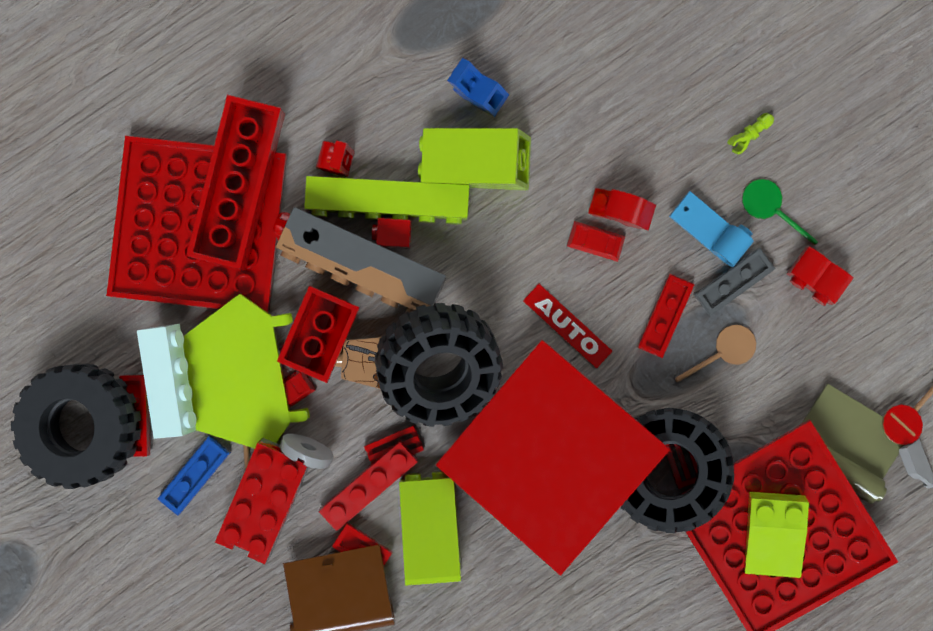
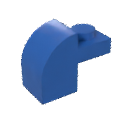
[447,58,509,117]

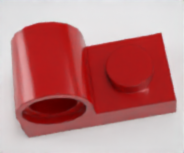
[316,140,355,177]

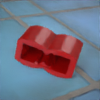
[786,246,854,306]

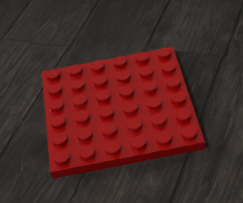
[106,135,287,313]
[680,419,898,631]

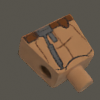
[335,337,381,389]

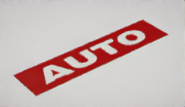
[523,284,613,369]

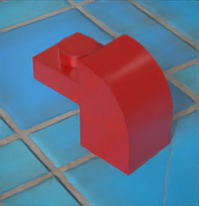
[588,188,656,231]

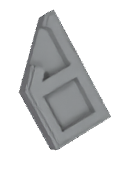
[899,439,933,488]

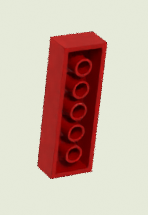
[186,95,285,271]

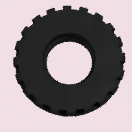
[375,303,503,427]
[11,364,141,489]
[621,408,735,533]

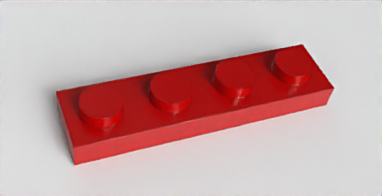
[318,440,418,531]

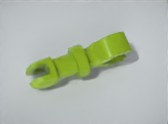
[727,113,774,155]

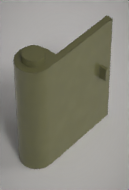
[801,383,904,504]

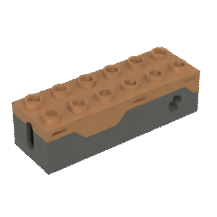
[273,207,447,313]

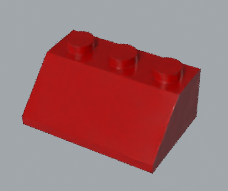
[277,286,360,383]

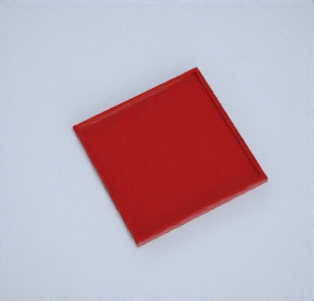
[436,340,670,576]

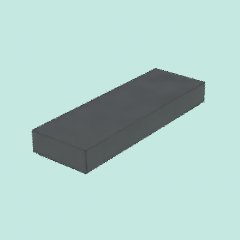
[694,247,776,316]

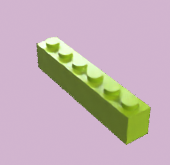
[304,176,469,224]

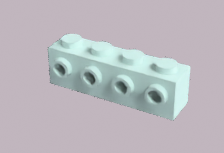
[137,324,196,439]

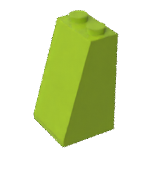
[418,128,531,190]
[399,471,461,586]

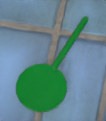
[742,179,818,245]

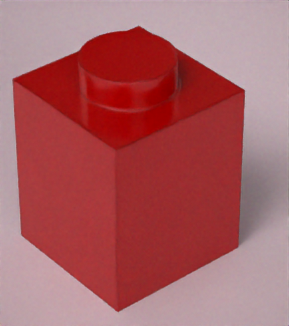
[372,218,412,249]

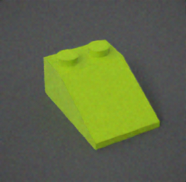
[745,492,809,578]

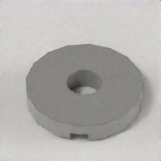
[280,434,334,469]

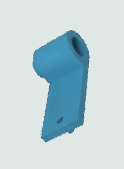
[669,191,754,267]

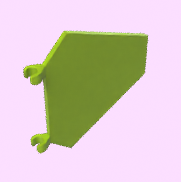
[183,294,310,449]

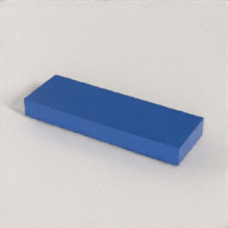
[158,436,231,516]

